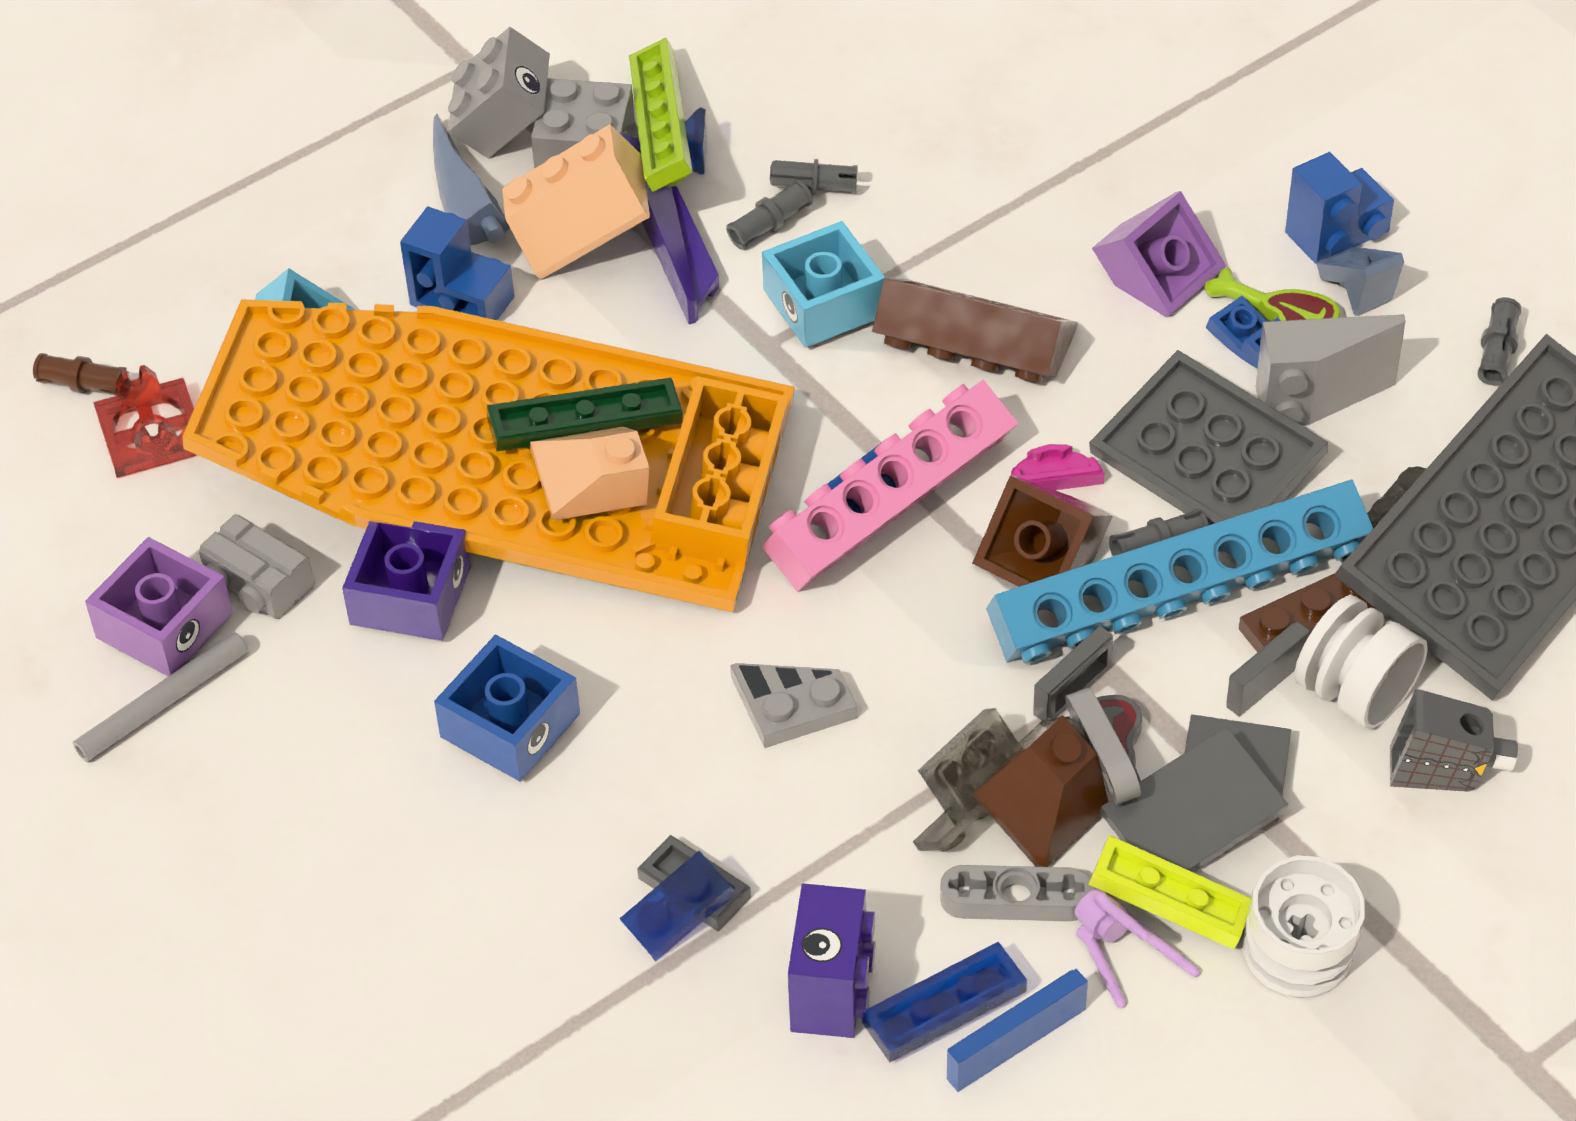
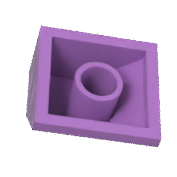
[1092,191,1226,316]

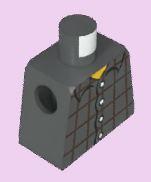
[1390,689,1518,792]

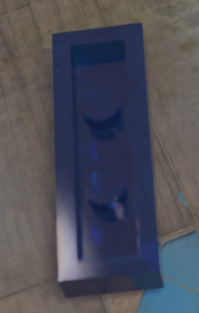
[862,941,1027,1063]

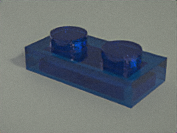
[619,851,735,962]

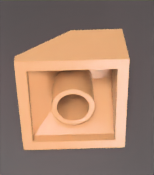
[530,427,650,521]

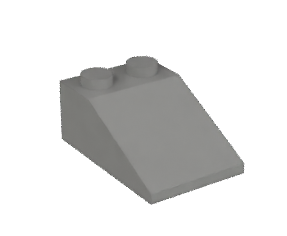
[1255,314,1406,425]

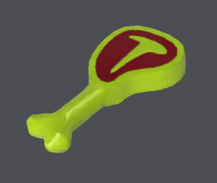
[1205,267,1340,322]

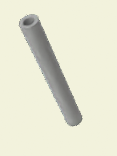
[72,632,248,762]

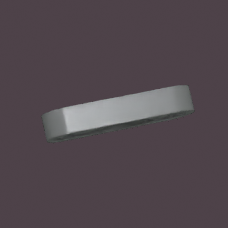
[1065,687,1141,805]
[940,865,1093,921]

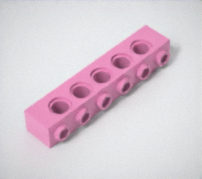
[762,379,1019,592]

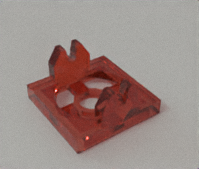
[93,365,197,478]

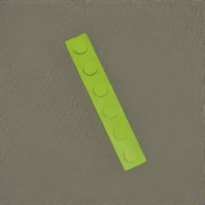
[629,37,692,192]

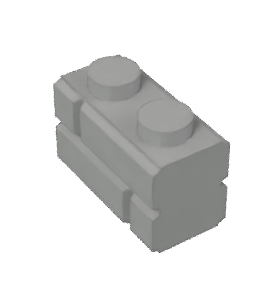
[199,514,315,620]

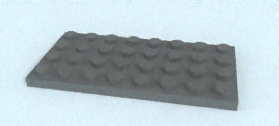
[1334,333,1576,700]

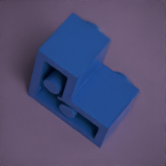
[1285,151,1394,264]
[400,206,515,320]

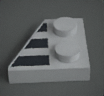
[730,663,858,748]

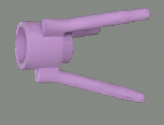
[1074,888,1200,1008]

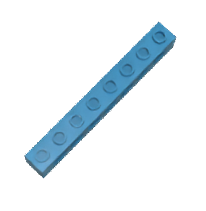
[986,479,1373,664]

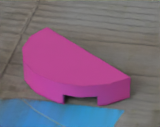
[1011,444,1105,490]

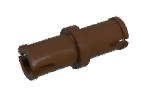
[33,353,130,396]

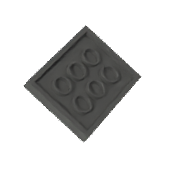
[1089,350,1328,525]

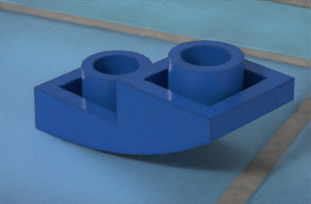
[1205,296,1281,368]

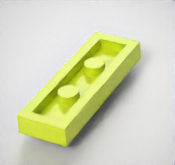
[1088,835,1251,950]

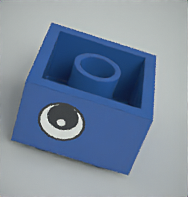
[434,634,580,782]

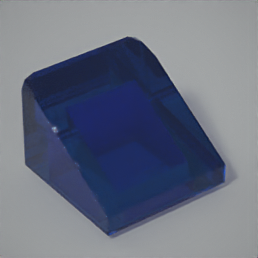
[685,107,707,175]

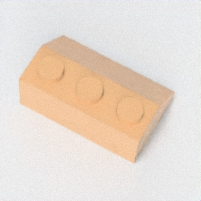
[502,124,650,279]

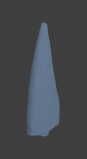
[433,114,510,246]

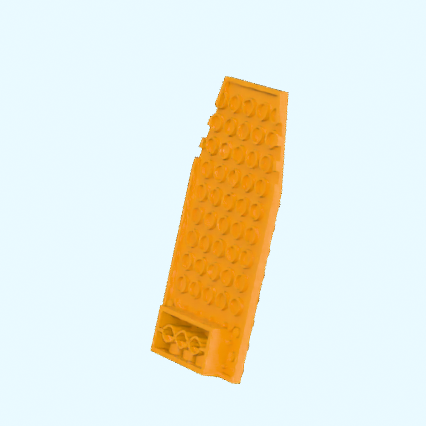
[183,299,795,612]

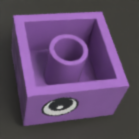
[85,537,233,676]

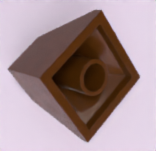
[972,475,1113,587]
[972,715,1109,867]

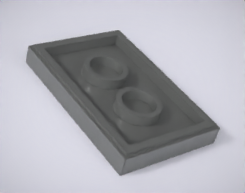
[1100,726,1289,872]

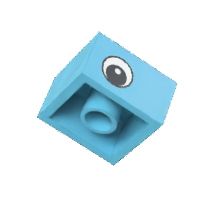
[762,221,885,348]

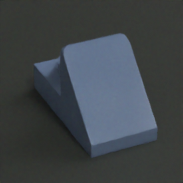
[1316,247,1404,316]

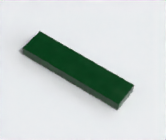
[487,377,683,451]

